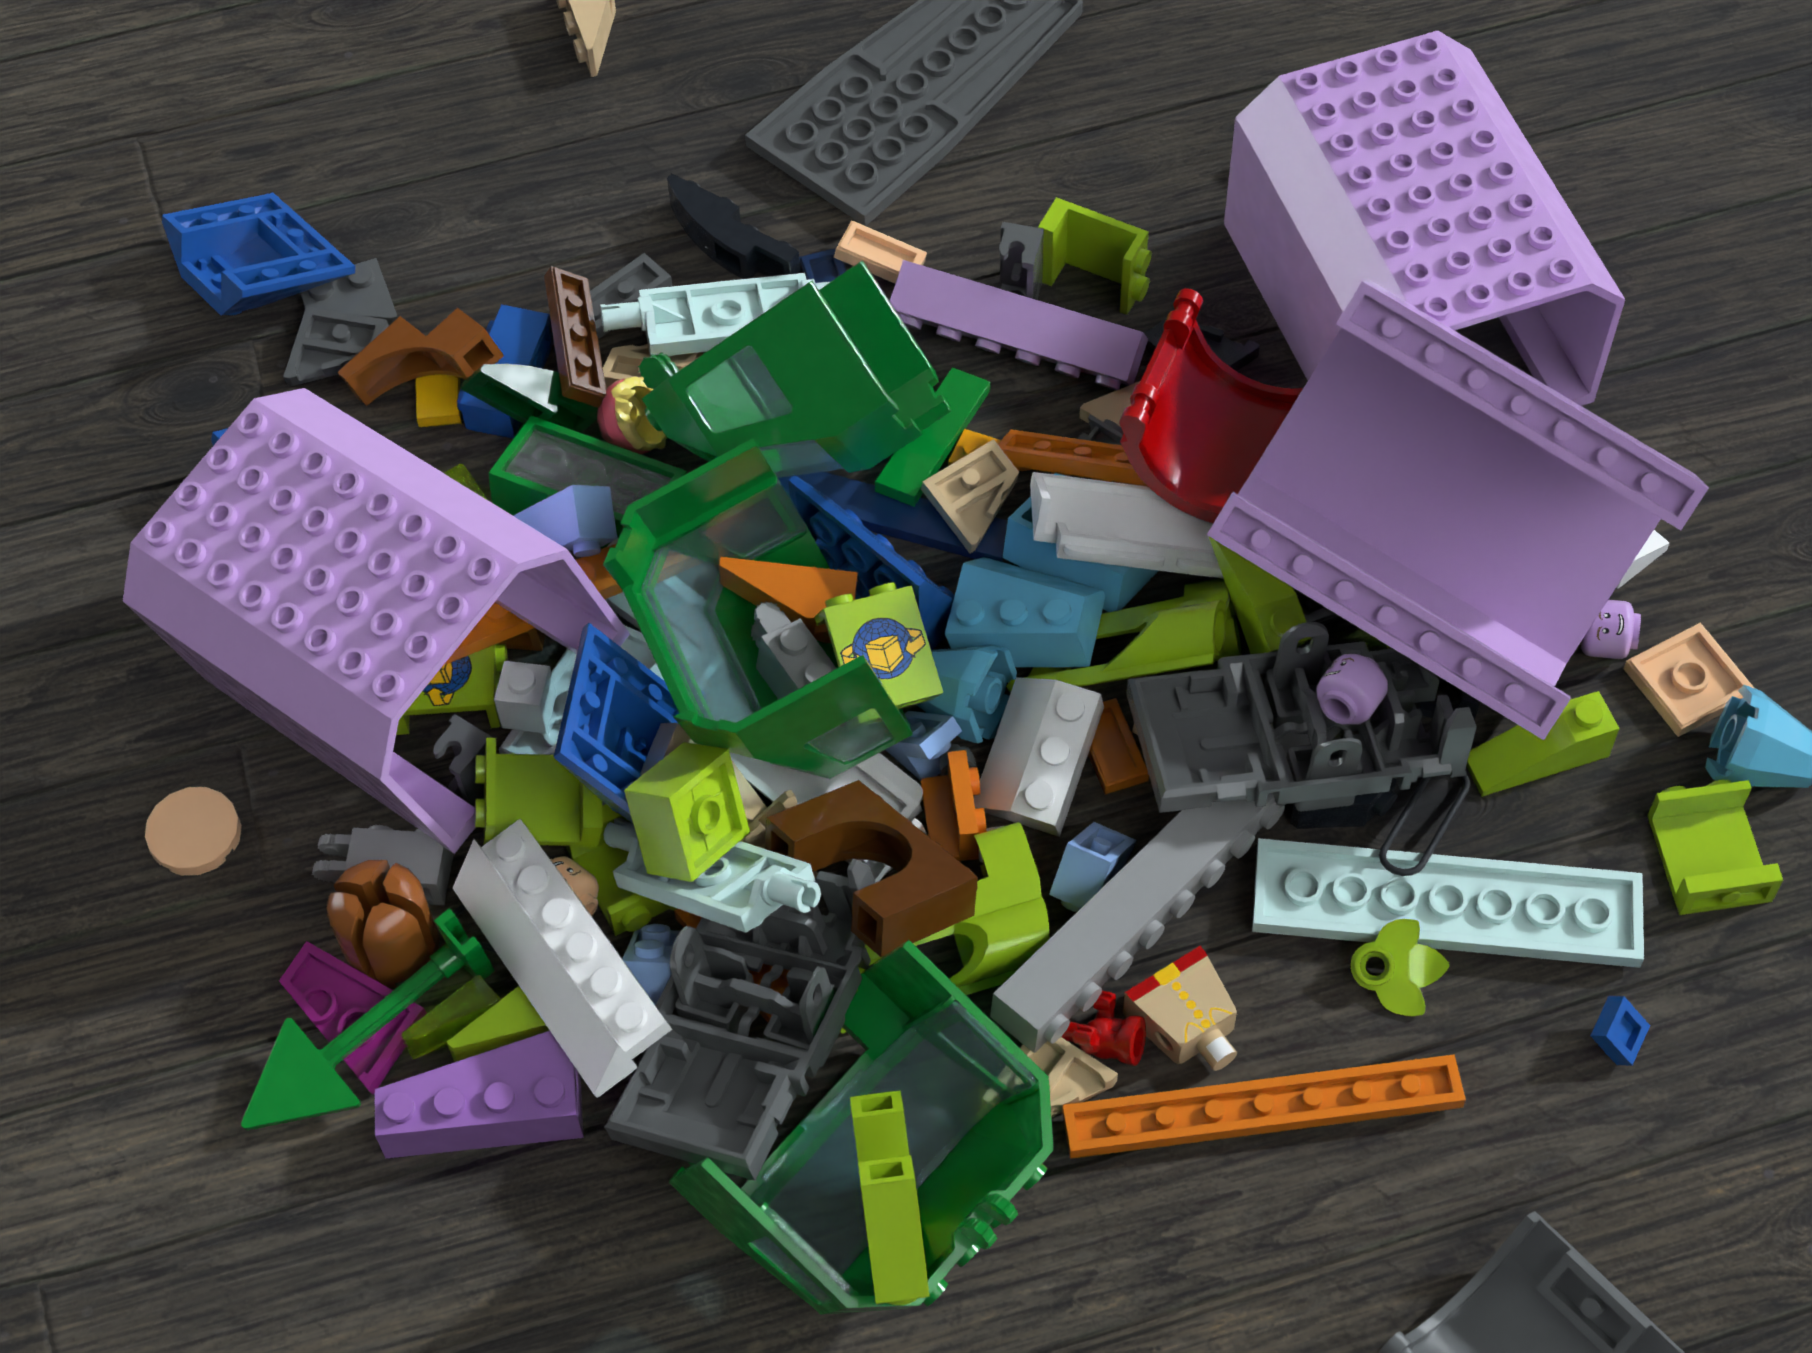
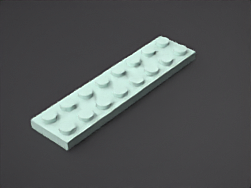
[1252,838,1644,968]

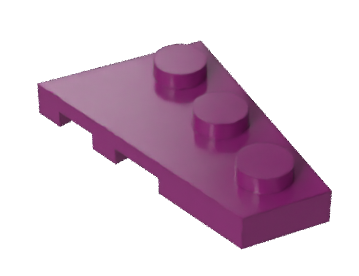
[279,941,428,1095]

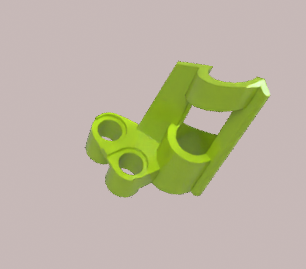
[1006,578,1242,694]
[840,822,1050,1034]

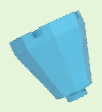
[916,645,1017,743]
[1705,685,1812,788]

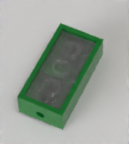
[489,415,687,549]

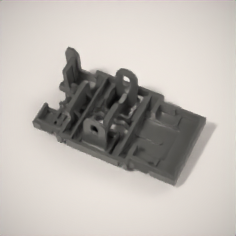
[1126,622,1477,813]
[604,859,876,1181]

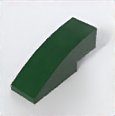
[461,364,598,433]

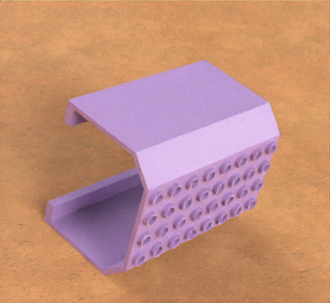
[1224,31,1625,406]
[1207,280,1709,740]
[123,388,630,854]

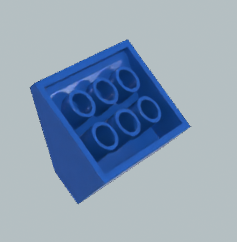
[788,475,955,650]

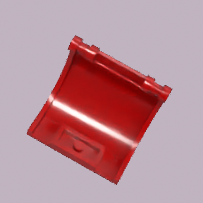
[1119,289,1303,523]

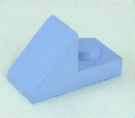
[885,711,962,781]

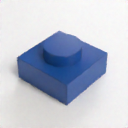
[1590,996,1650,1066]

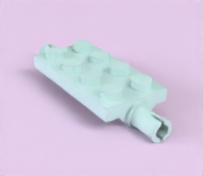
[600,273,830,356]
[604,818,821,933]

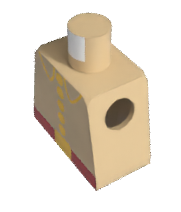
[1123,945,1237,1071]

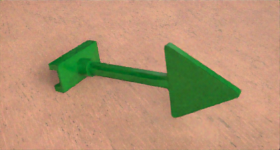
[241,908,495,1130]

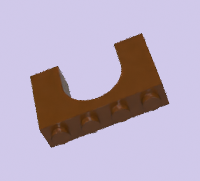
[765,780,978,957]

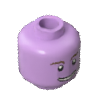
[1581,600,1641,659]
[1316,654,1388,724]

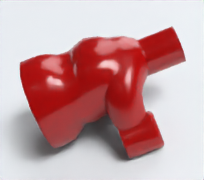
[1061,991,1146,1066]

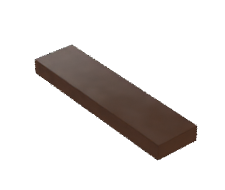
[544,266,607,408]

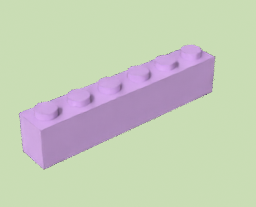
[890,260,1148,390]

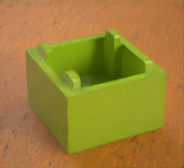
[624,742,750,882]

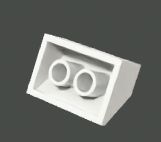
[974,678,1104,837]

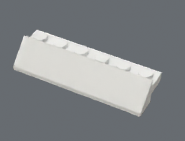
[452,819,672,1098]

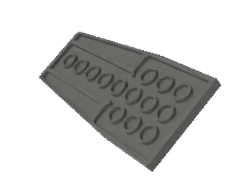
[745,0,1083,226]

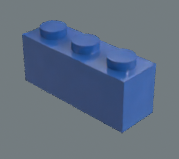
[457,304,554,439]

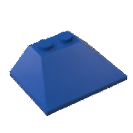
[162,193,355,315]
[553,623,679,823]

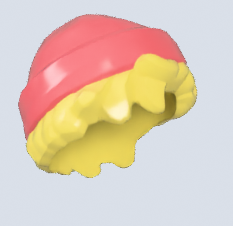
[597,377,667,454]

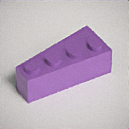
[375,1031,583,1158]

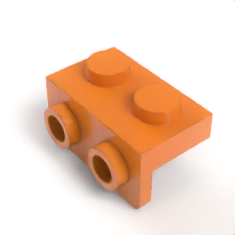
[921,750,987,861]

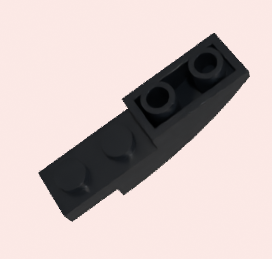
[667,173,801,279]

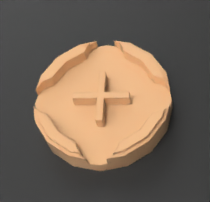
[145,787,242,876]

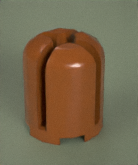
[326,860,440,989]

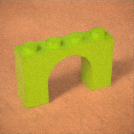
[850,1090,930,1305]

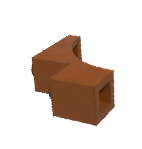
[337,308,504,406]

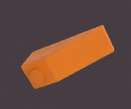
[719,557,858,643]

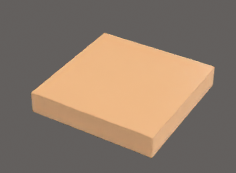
[1623,623,1754,737]

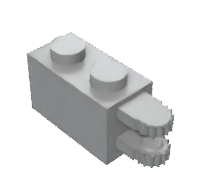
[751,601,837,699]
[312,825,453,905]

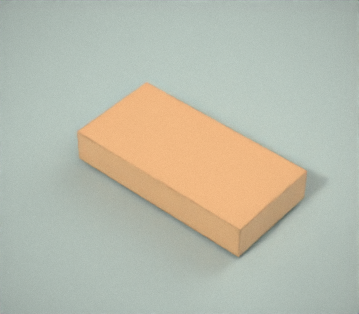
[834,220,927,283]

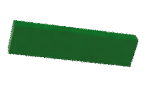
[875,367,990,507]

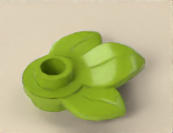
[1351,919,1449,1016]

